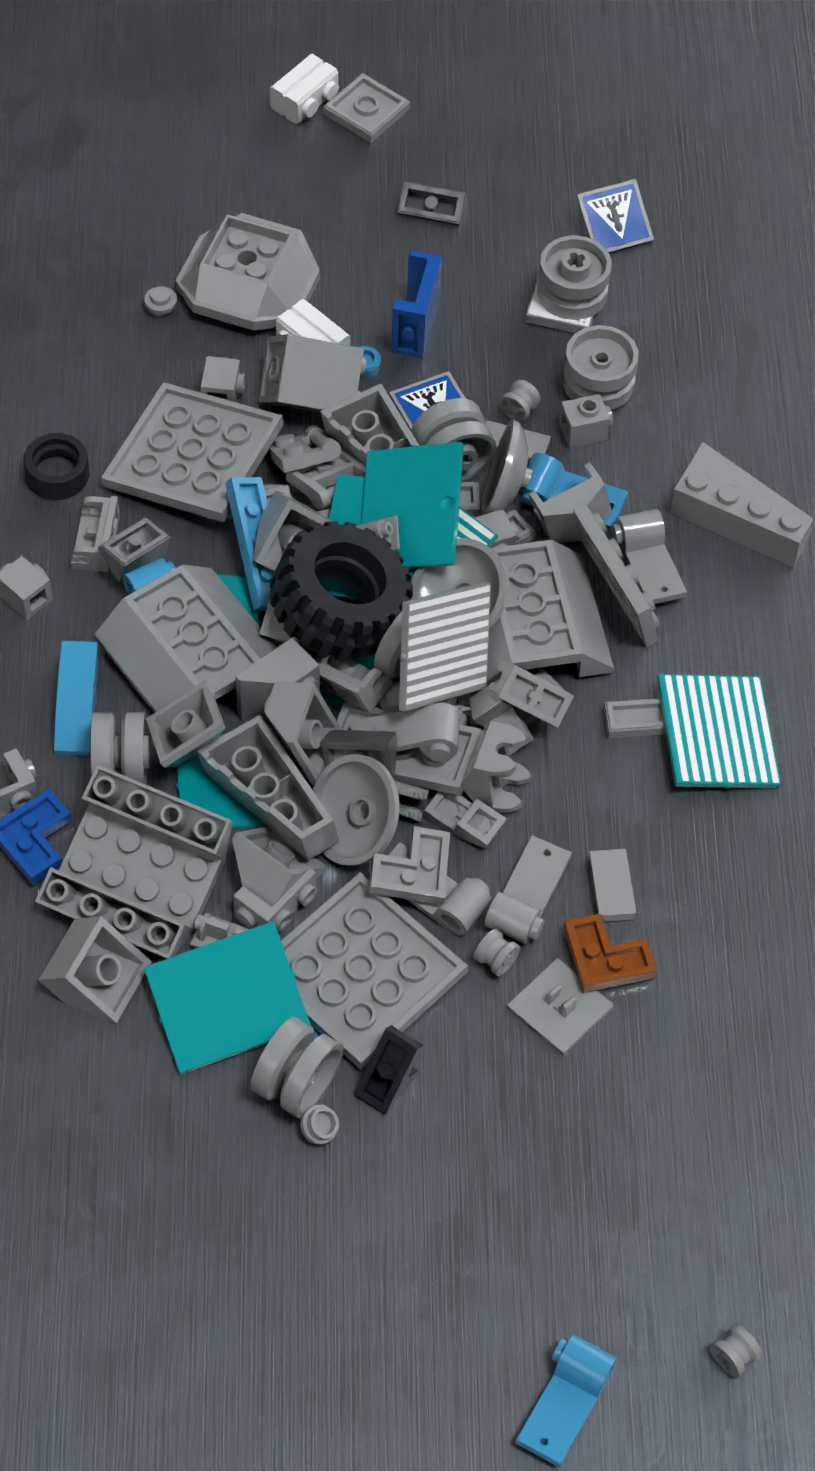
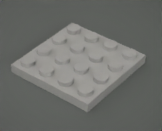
[101,382,284,522]
[281,872,468,1070]

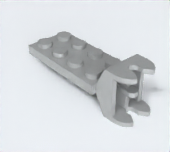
[528,462,660,648]
[337,701,531,813]

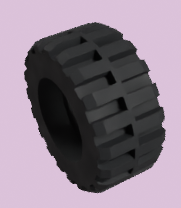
[269,521,413,661]

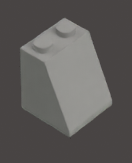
[258,334,366,412]

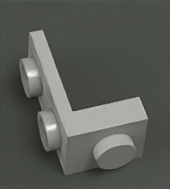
[0,748,38,817]
[233,868,318,931]

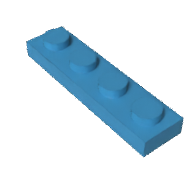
[225,477,275,611]

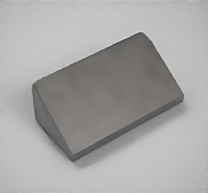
[397,181,467,225]
[98,517,171,583]
[320,730,397,777]

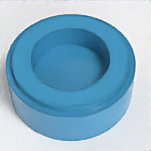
[359,346,381,379]

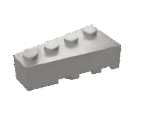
[320,384,419,465]
[670,442,813,568]
[197,715,340,860]

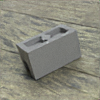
[70,496,120,572]
[315,655,393,713]
[490,659,574,728]

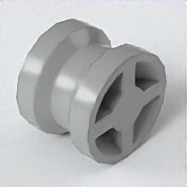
[499,380,541,422]
[473,928,520,977]
[710,1324,762,1378]

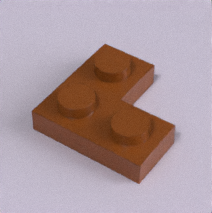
[563,913,658,993]

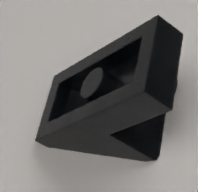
[354,1025,424,1114]

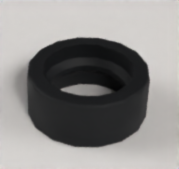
[24,433,90,499]

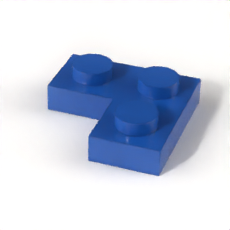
[0,789,72,885]

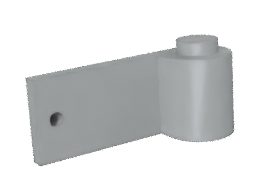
[611,508,687,604]
[351,703,460,762]
[484,836,572,944]
[389,842,492,936]

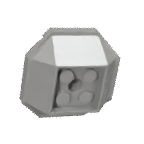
[175,213,320,331]

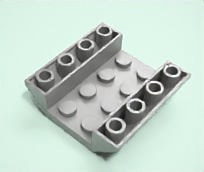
[475,540,614,693]
[94,565,277,713]
[35,764,233,959]

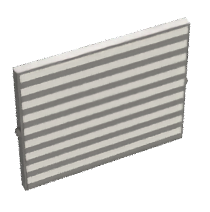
[399,582,491,711]

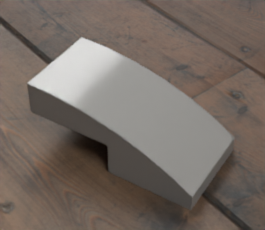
[422,791,507,848]

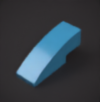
[54,641,100,756]

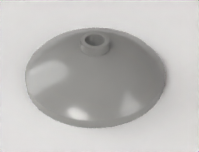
[479,419,532,516]
[411,538,509,629]
[313,754,399,866]

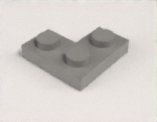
[368,826,450,904]

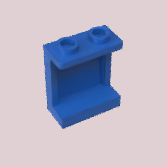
[391,251,442,358]

